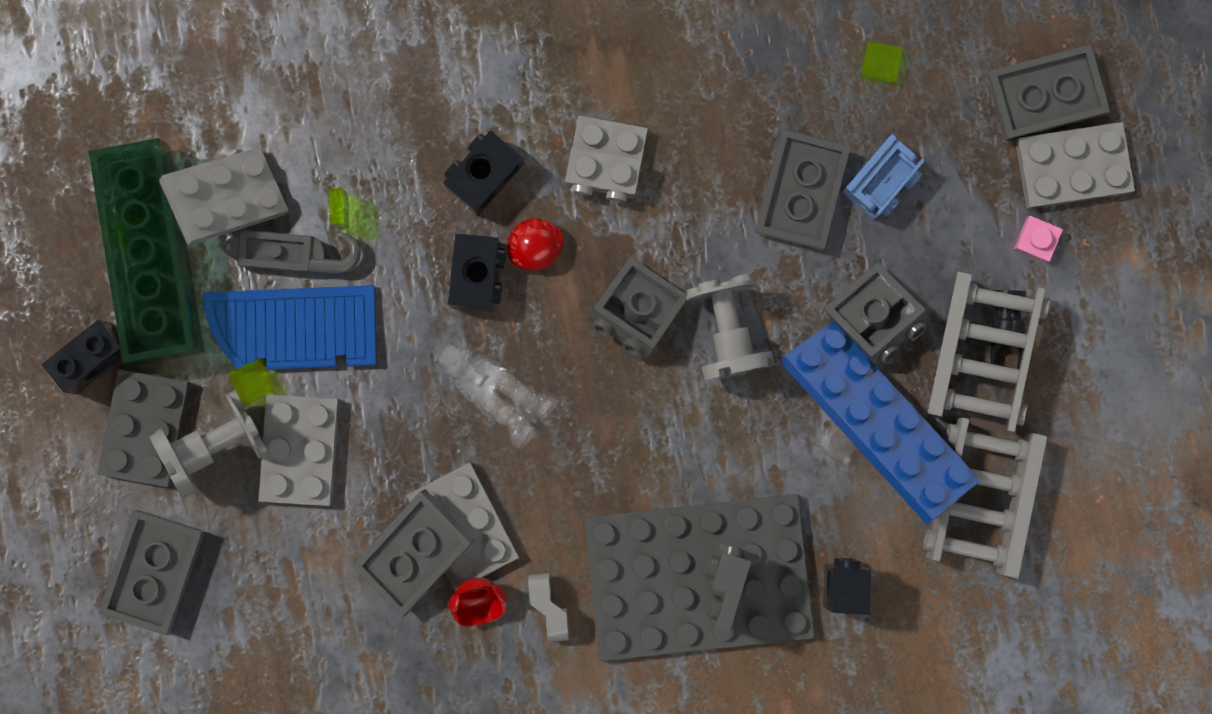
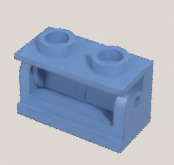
[841,134,924,220]

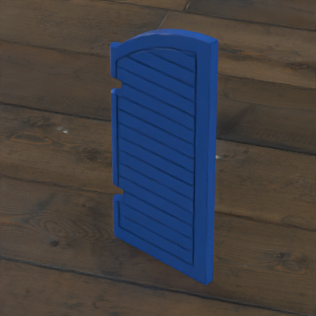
[203,285,377,371]

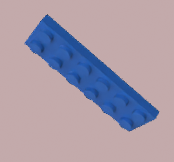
[780,321,981,525]

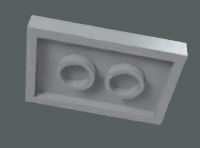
[1015,122,1135,209]
[159,147,289,246]
[258,394,340,506]
[406,462,519,591]

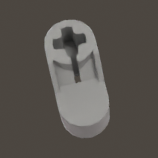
[529,573,569,642]

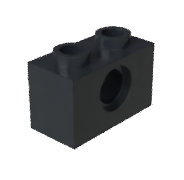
[443,130,524,216]
[448,233,506,312]
[41,319,132,394]
[823,558,871,615]

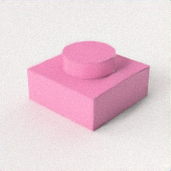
[1014,216,1063,263]

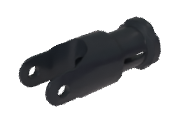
[990,290,1026,370]

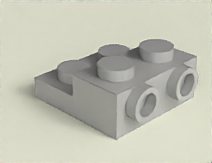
[565,116,648,203]

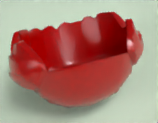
[507,218,564,271]
[448,578,507,627]

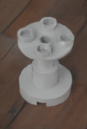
[685,273,775,381]
[149,390,268,498]

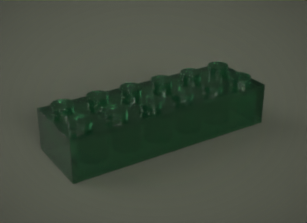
[88,138,205,366]

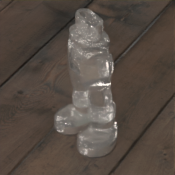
[436,341,560,451]

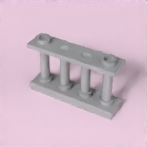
[928,272,1050,432]
[923,418,1047,579]

